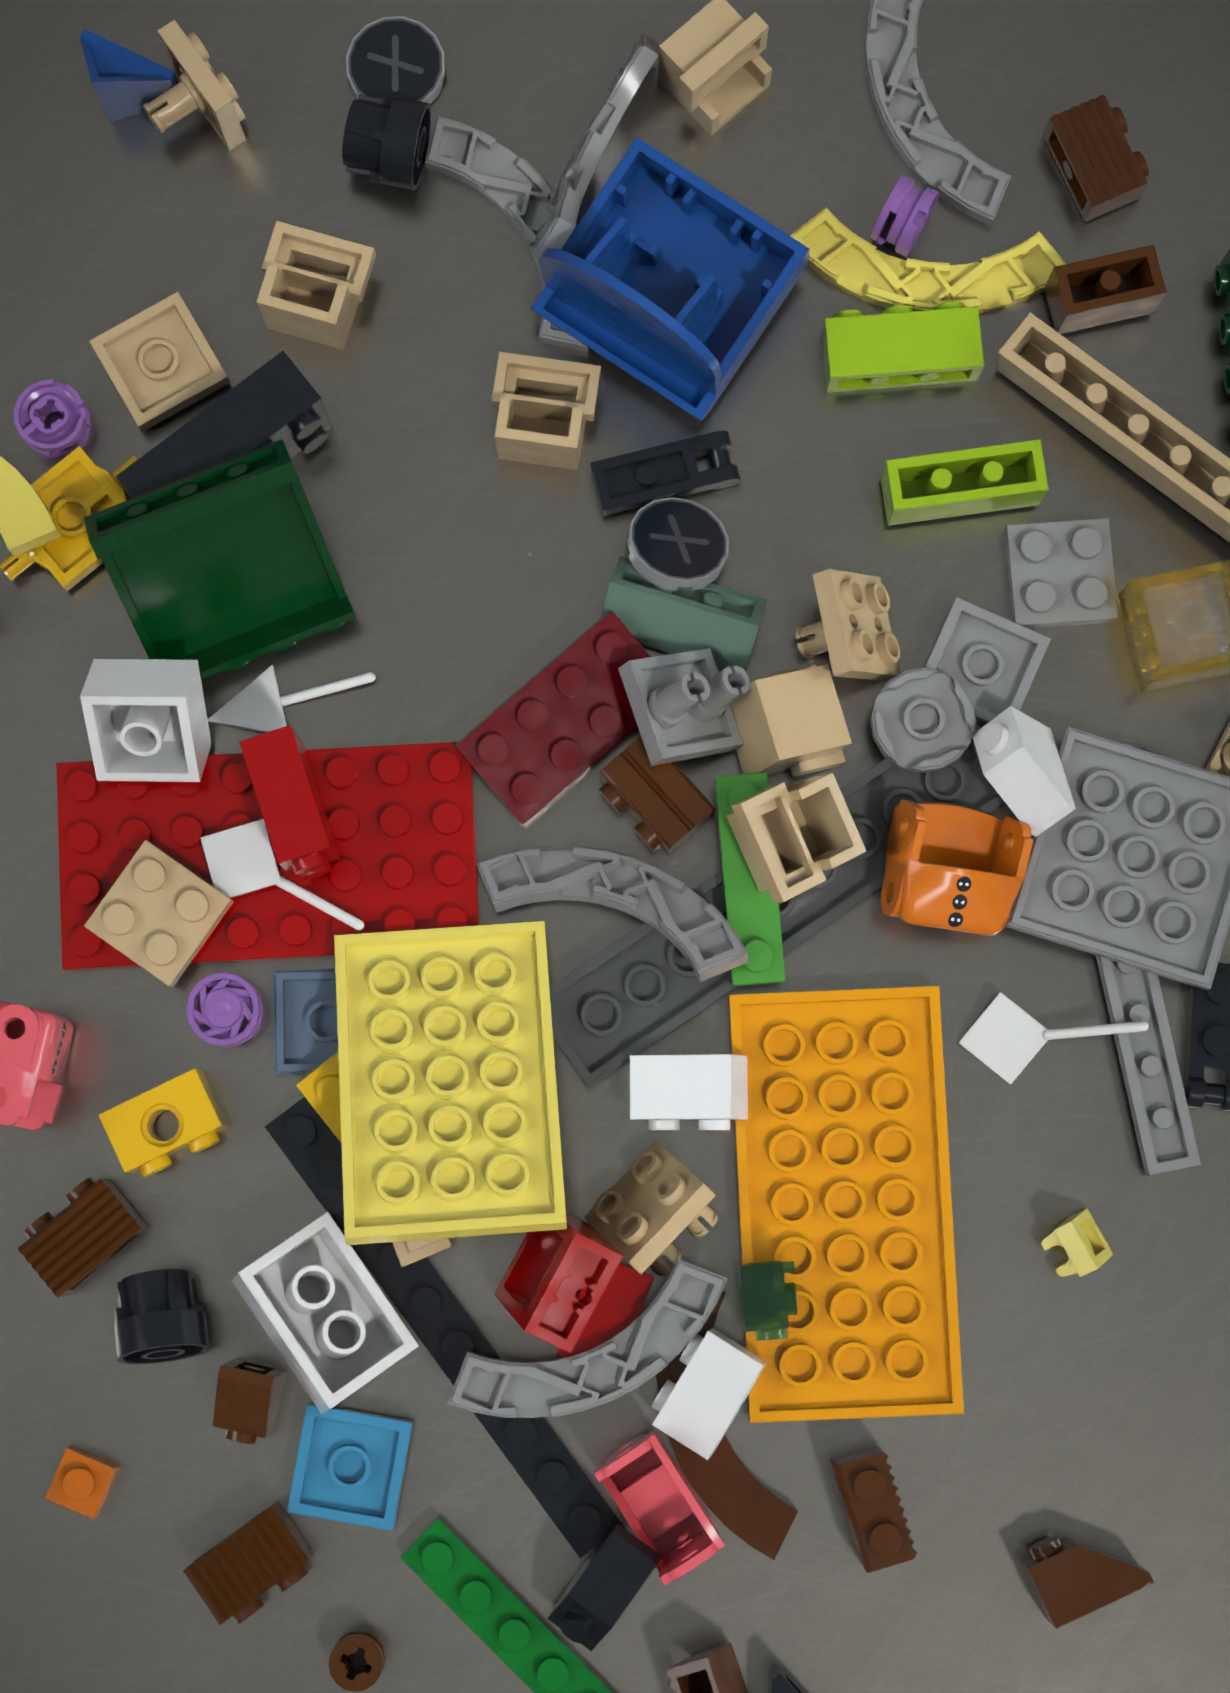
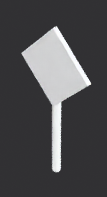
[200,819,364,930]
[958,991,1149,1085]

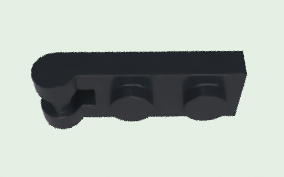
[590,431,741,516]
[1183,963,1230,1111]

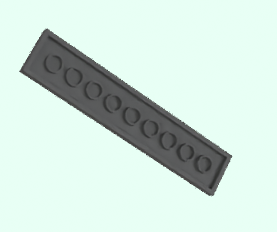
[549,732,1005,1089]

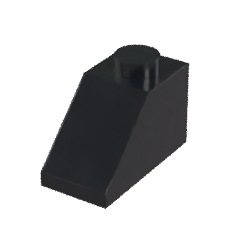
[547,1524,662,1651]

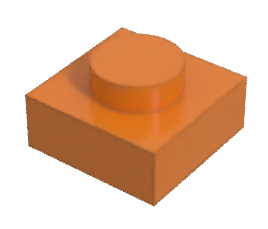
[45,1446,119,1519]

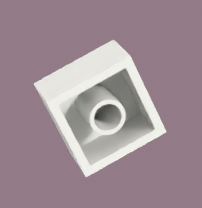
[80,659,212,782]

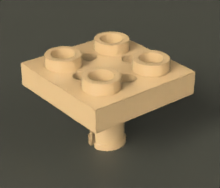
[142,19,246,151]
[795,569,900,681]

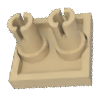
[584,1141,718,1276]

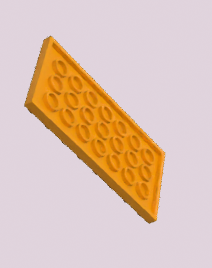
[728,986,964,1423]

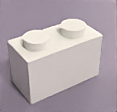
[630,1054,748,1130]
[651,1328,768,1460]

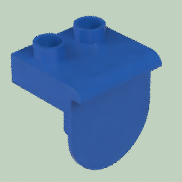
[531,137,810,421]

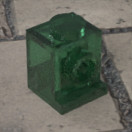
[737,1259,797,1340]

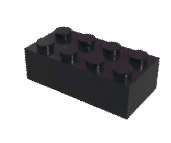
[116,351,332,499]

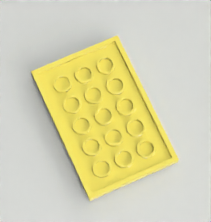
[334,921,567,1245]

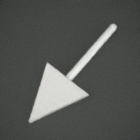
[208,665,376,733]

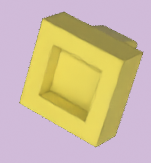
[1041,1208,1113,1277]

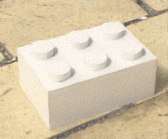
[232,1212,419,1414]

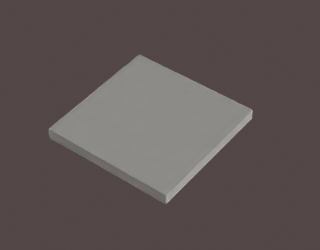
[1005,727,1230,990]

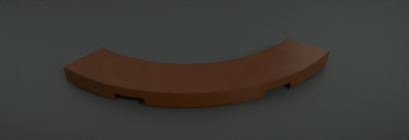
[656,1291,798,1560]

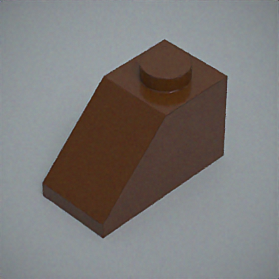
[213,1358,287,1444]
[1020,1535,1154,1629]

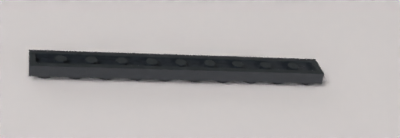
[265,1097,623,1558]

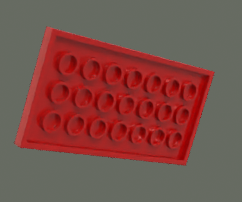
[56,742,480,971]

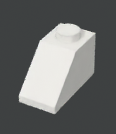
[972,706,1076,837]

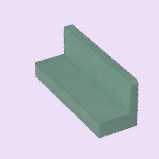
[601,556,767,671]

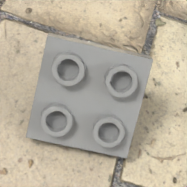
[618,648,750,766]

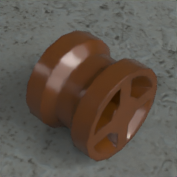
[329,1629,387,1692]

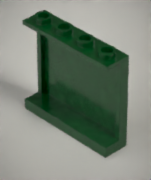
[84,439,356,680]

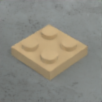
[89,292,230,432]
[84,840,234,987]

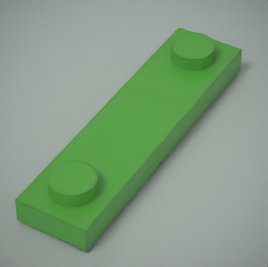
[714,772,786,987]

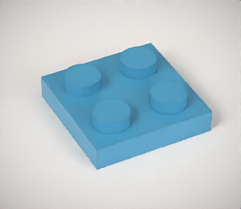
[287,1403,414,1531]

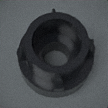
[342,95,431,191]
[114,1269,209,1364]

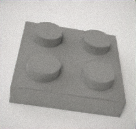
[1004,518,1118,629]
[924,597,1051,725]

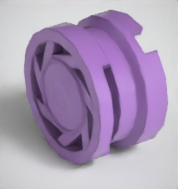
[870,174,939,257]
[13,379,93,460]
[186,972,265,1048]

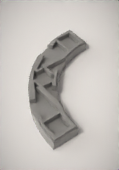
[865,0,1012,227]
[532,33,659,264]
[425,116,589,353]
[476,846,749,982]
[447,1258,728,1418]

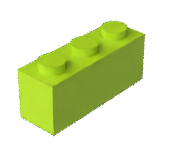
[821,302,984,393]
[880,439,1049,526]

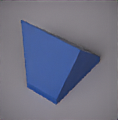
[80,29,179,122]

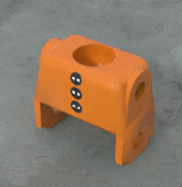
[881,799,1034,936]

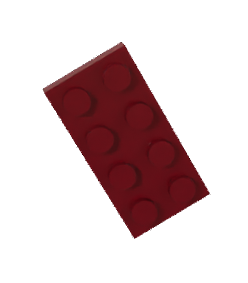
[454,611,651,825]

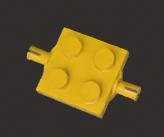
[0,446,138,592]

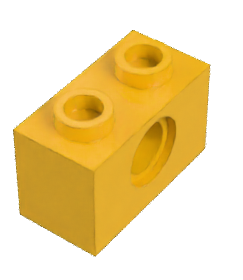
[98,1068,229,1178]

